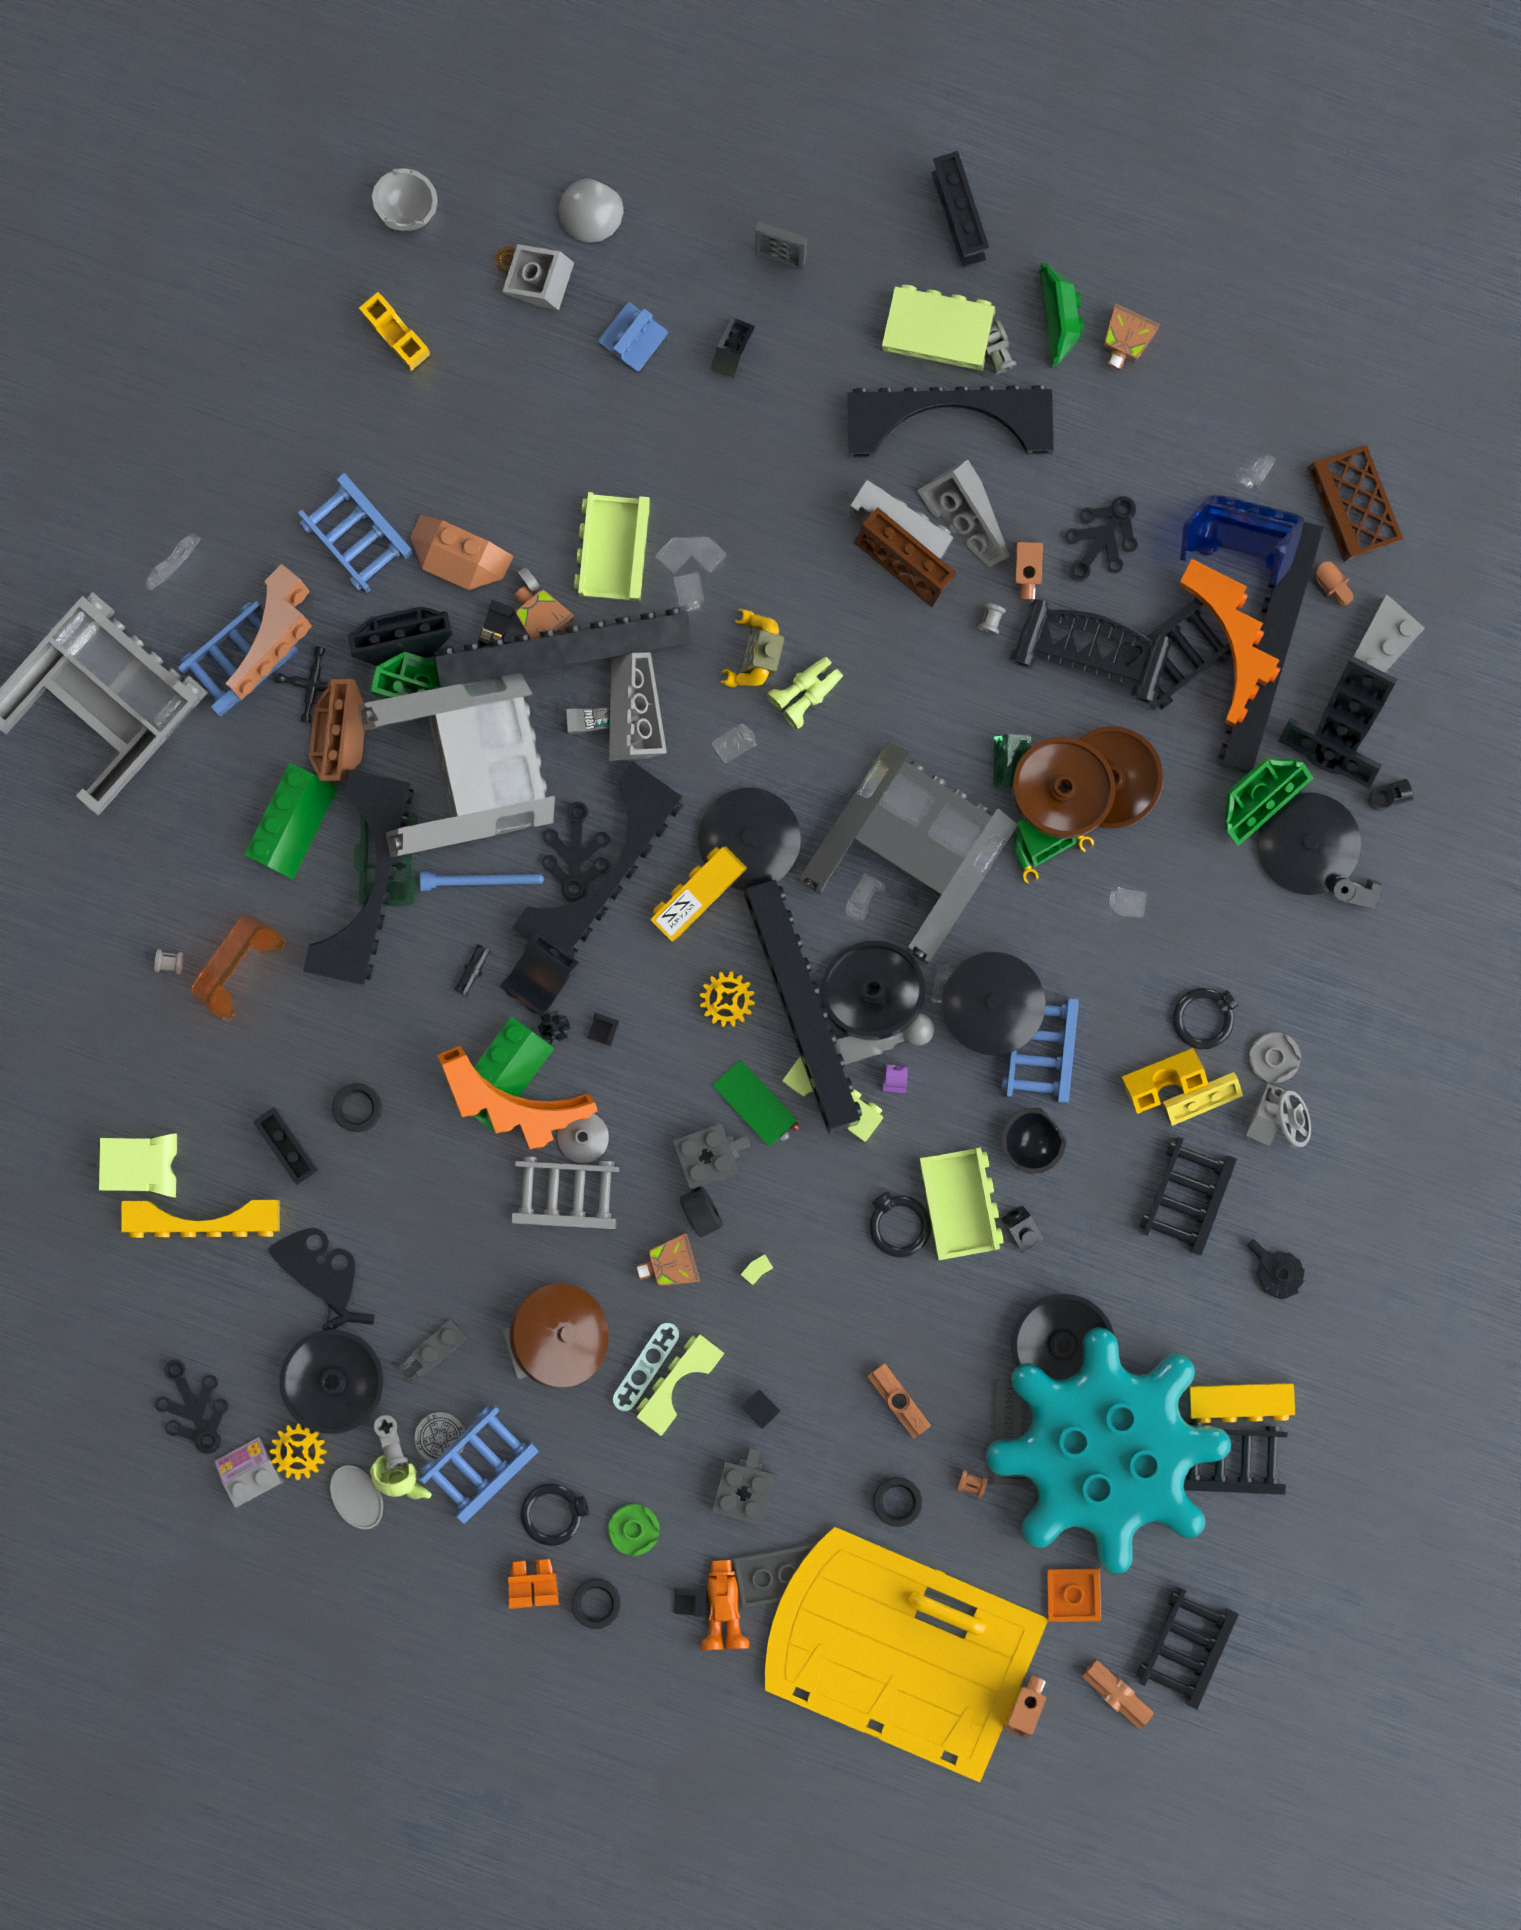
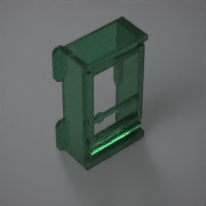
[354,812,417,907]

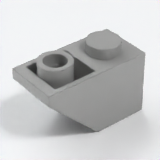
[1246,1083,1291,1146]

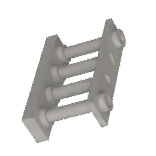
[512,1157,620,1230]

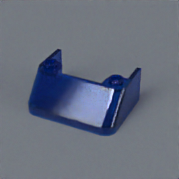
[1180,494,1304,585]

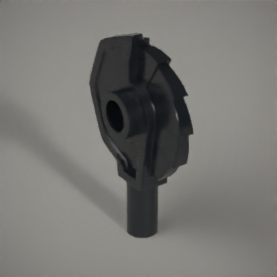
[1246,1238,1305,1300]

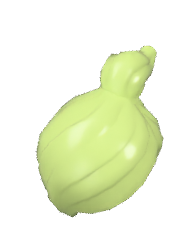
[370,1455,432,1500]

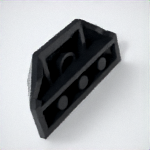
[348,606,452,666]

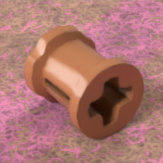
[956,1469,988,1499]

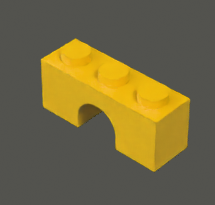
[359,292,430,371]
[1122,1048,1208,1114]

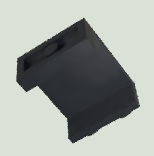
[500,932,579,1016]

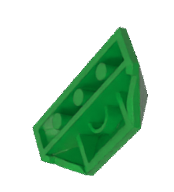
[1039,263,1084,368]
[369,652,473,700]
[1225,758,1314,846]

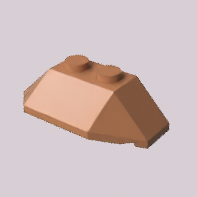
[410,514,514,591]
[308,679,365,781]

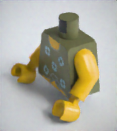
[720,609,784,688]

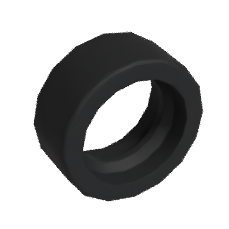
[332,1083,382,1133]
[873,1477,922,1527]
[572,1579,621,1629]

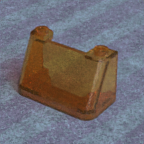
[191,915,288,1023]

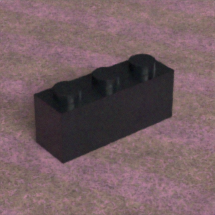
[253,1107,321,1186]

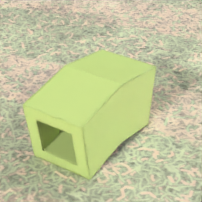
[741,1254,773,1285]

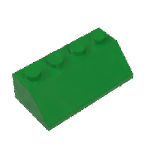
[244,763,338,880]
[451,1016,554,1131]

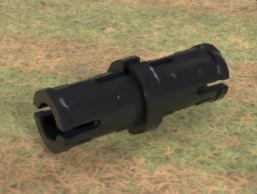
[454,944,492,997]

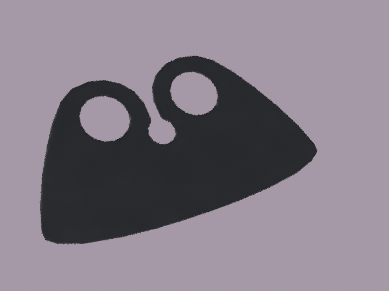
[269,1228,355,1308]

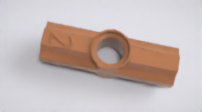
[867,1363,931,1439]
[1082,1660,1154,1729]

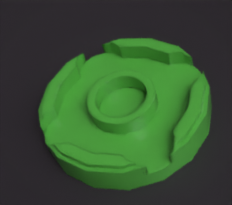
[608,1504,660,1556]

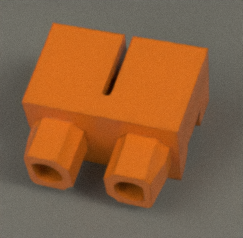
[508,1558,559,1609]

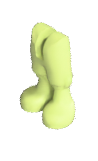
[766,656,843,730]

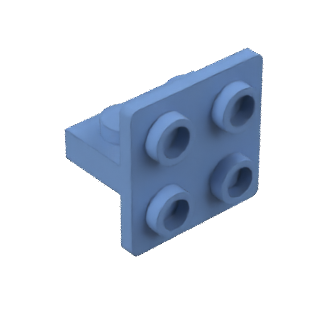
[599,302,668,372]

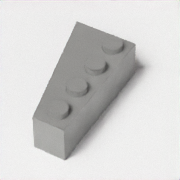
[849,480,953,559]
[1334,594,1425,690]
[609,652,667,761]

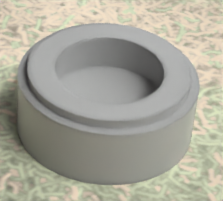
[517,567,540,593]

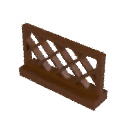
[1307,445,1403,562]
[854,507,957,607]

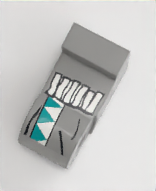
[566,708,610,735]

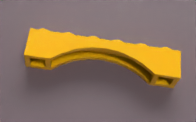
[122,1200,280,1238]

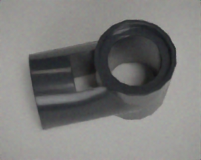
[1368,779,1413,811]

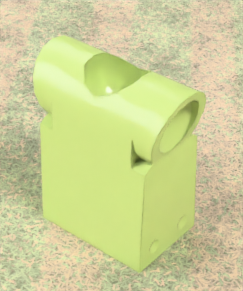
[99,1133,177,1198]

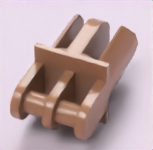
[1314,562,1353,607]

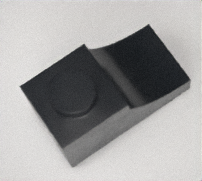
[710,317,755,378]

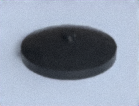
[698,788,801,890]
[1257,793,1361,896]
[822,941,925,1040]
[942,952,1045,1056]
[1012,1293,1115,1380]
[280,1330,384,1434]

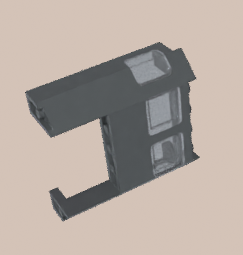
[799,741,1018,964]

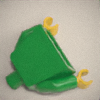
[1014,819,1094,884]

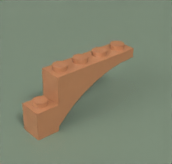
[225,564,312,700]

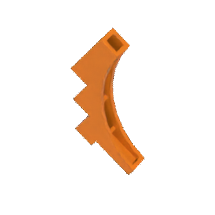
[1178,559,1280,727]
[437,1045,598,1150]

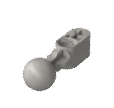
[834,1013,934,1065]

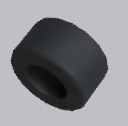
[680,1186,723,1237]

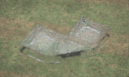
[144,533,201,591]
[655,537,727,574]

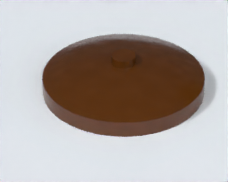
[1078,726,1164,830]
[1012,737,1116,839]
[510,1283,609,1388]

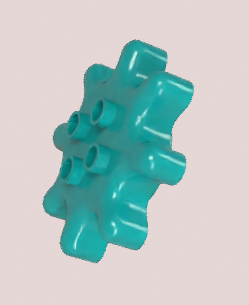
[985,1327,1231,1575]

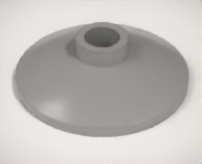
[557,1114,609,1163]

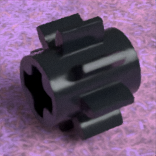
[538,1010,571,1044]

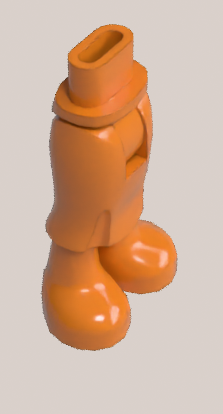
[700,1560,749,1651]

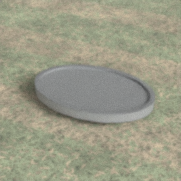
[330,1465,384,1530]

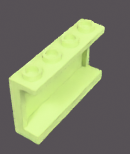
[882,285,996,371]
[574,492,650,602]
[919,1147,1004,1261]

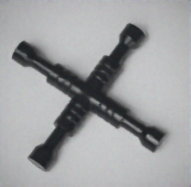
[274,646,329,723]

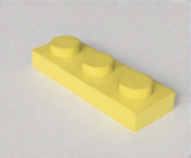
[1163,1072,1243,1126]

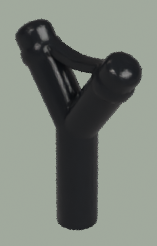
[322,1301,375,1330]

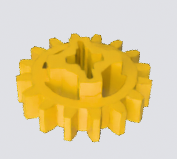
[700,971,755,1027]
[270,1423,327,1480]

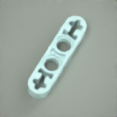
[613,1323,679,1411]

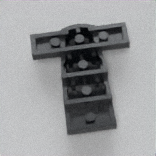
[1278,656,1398,789]

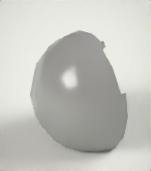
[372,168,438,231]
[558,178,624,243]

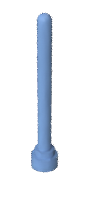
[420,870,544,891]

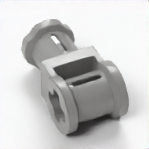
[986,319,1017,374]
[374,1415,409,1470]

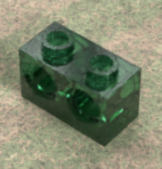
[993,734,1031,787]

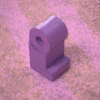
[883,1064,908,1094]

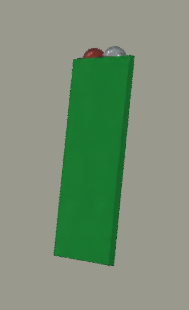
[713,1059,800,1147]

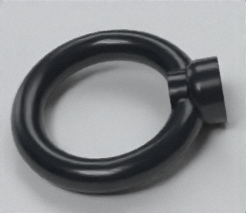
[1173,988,1239,1050]
[870,1191,931,1257]
[521,1483,589,1546]

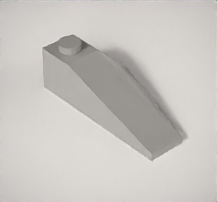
[917,459,1010,567]

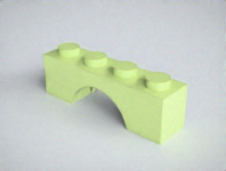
[782,1057,884,1143]
[636,1335,724,1436]

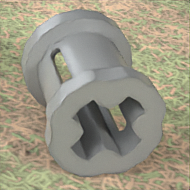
[976,603,1006,635]
[154,949,184,975]

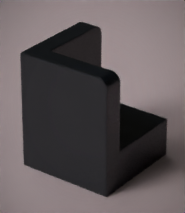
[587,1013,620,1047]
[741,1390,781,1429]
[674,1588,706,1617]

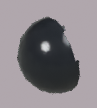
[1001,1107,1067,1174]

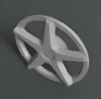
[1276,1090,1311,1148]

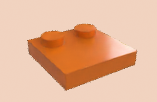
[1047,1568,1101,1622]

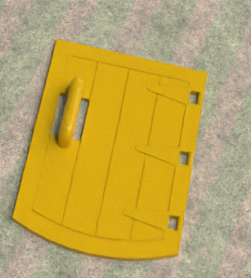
[765,1527,1048,1782]

